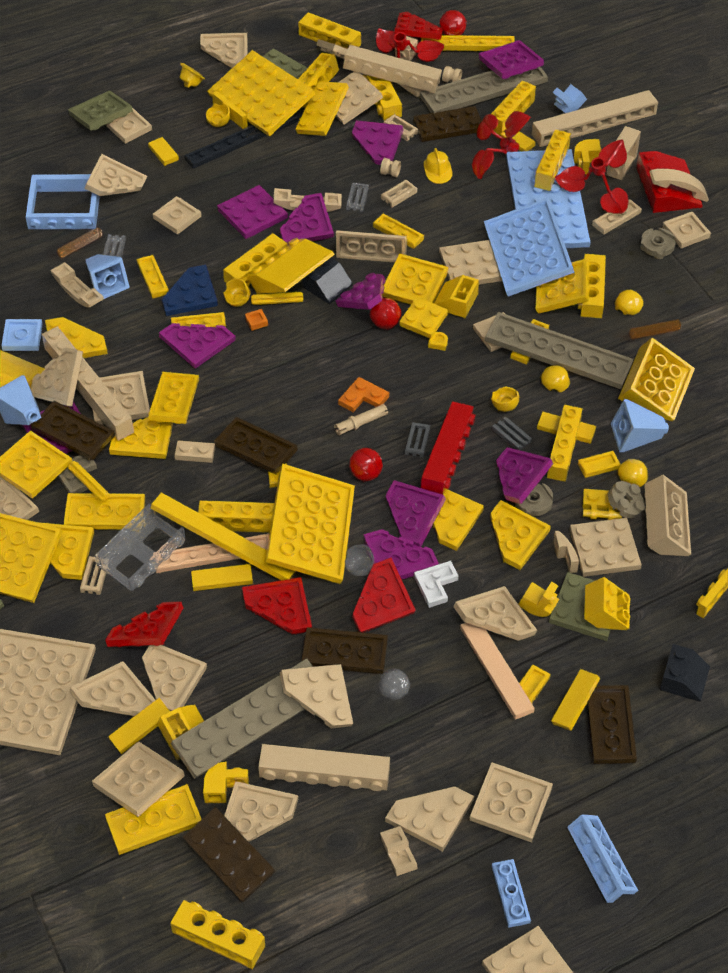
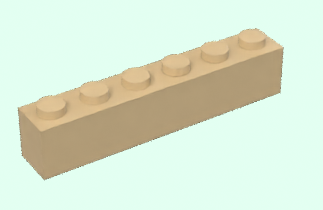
[343,45,442,93]
[259,744,390,791]

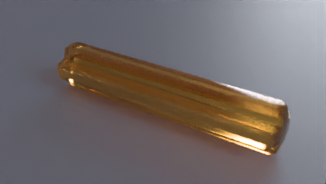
[57,227,103,258]
[629,319,681,339]

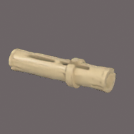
[334,404,388,436]

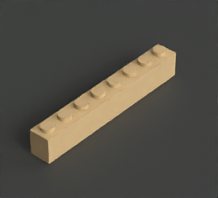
[532,90,658,147]
[42,326,134,441]

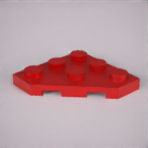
[395,12,443,40]
[352,557,416,633]
[242,577,312,634]
[105,602,183,647]

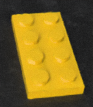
[295,81,349,136]
[149,372,199,424]
[64,493,145,529]
[105,784,202,855]

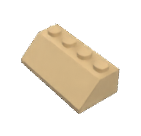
[336,231,407,262]
[644,475,691,556]

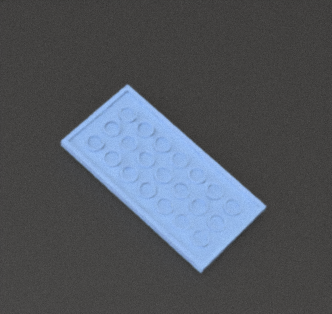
[506,149,590,248]

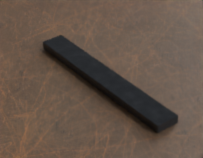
[184,110,303,169]

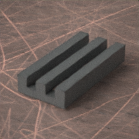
[492,417,532,450]
[405,422,431,458]

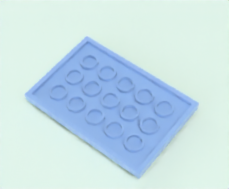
[484,198,574,296]

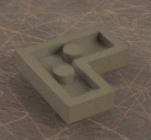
[57,455,97,493]

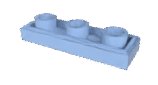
[491,859,531,928]

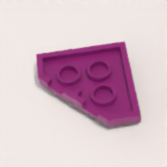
[352,121,403,165]
[280,193,334,245]
[336,273,386,310]
[159,323,235,369]
[496,447,553,504]
[386,480,446,547]
[364,529,439,579]

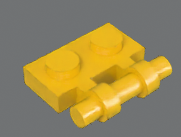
[583,489,622,520]

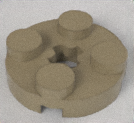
[640,228,676,259]
[608,481,645,518]
[515,483,553,517]

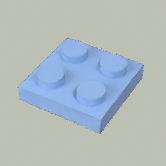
[2,319,43,351]

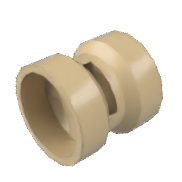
[442,66,462,83]
[380,158,401,177]

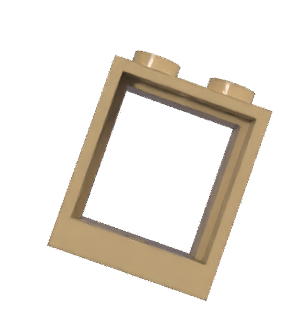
[606,126,641,180]

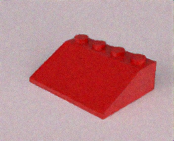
[636,151,703,213]

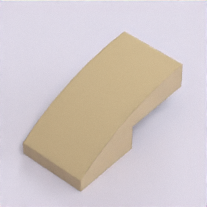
[553,531,579,573]
[380,826,417,876]

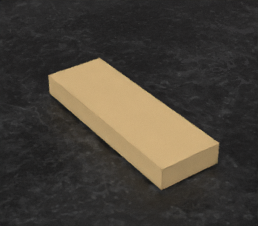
[592,200,642,235]

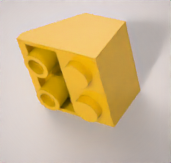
[434,275,479,318]
[584,577,630,630]
[157,705,204,760]

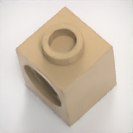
[395,36,418,61]

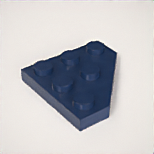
[162,265,218,316]

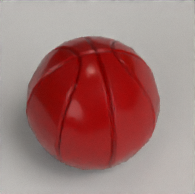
[440,10,467,36]
[370,298,401,329]
[349,448,383,481]

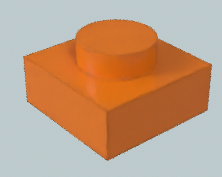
[245,309,268,331]

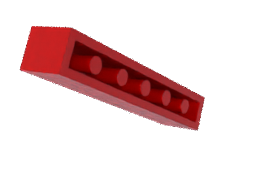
[421,401,476,495]

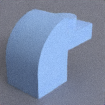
[553,85,587,113]

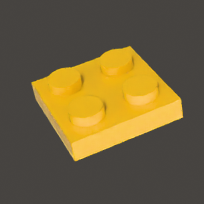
[400,297,448,339]

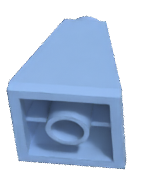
[86,254,130,299]
[0,375,41,425]
[611,399,669,452]

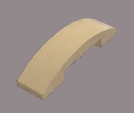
[649,169,709,202]
[274,188,342,212]
[51,262,104,307]

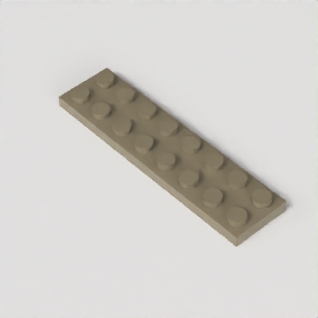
[420,67,548,114]
[485,312,634,389]
[170,659,313,779]

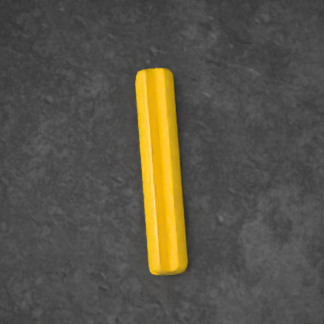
[251,292,303,305]
[68,461,110,502]

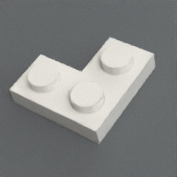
[414,561,458,608]

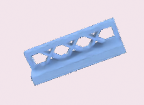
[567,815,638,903]

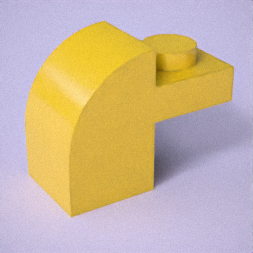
[574,139,601,174]
[518,582,559,617]
[203,762,249,803]

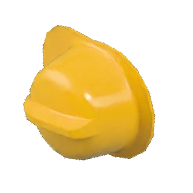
[180,63,205,88]
[424,148,452,184]

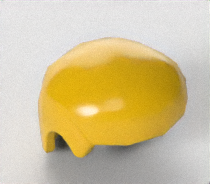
[206,102,230,127]
[223,278,251,307]
[614,290,643,315]
[541,365,570,392]
[491,387,519,412]
[618,459,648,487]

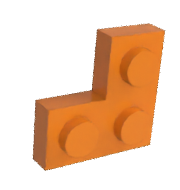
[338,377,389,413]

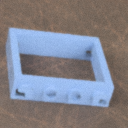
[26,174,100,229]

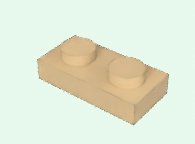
[175,441,215,463]

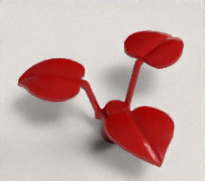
[376,28,444,82]
[472,111,531,179]
[555,139,629,214]

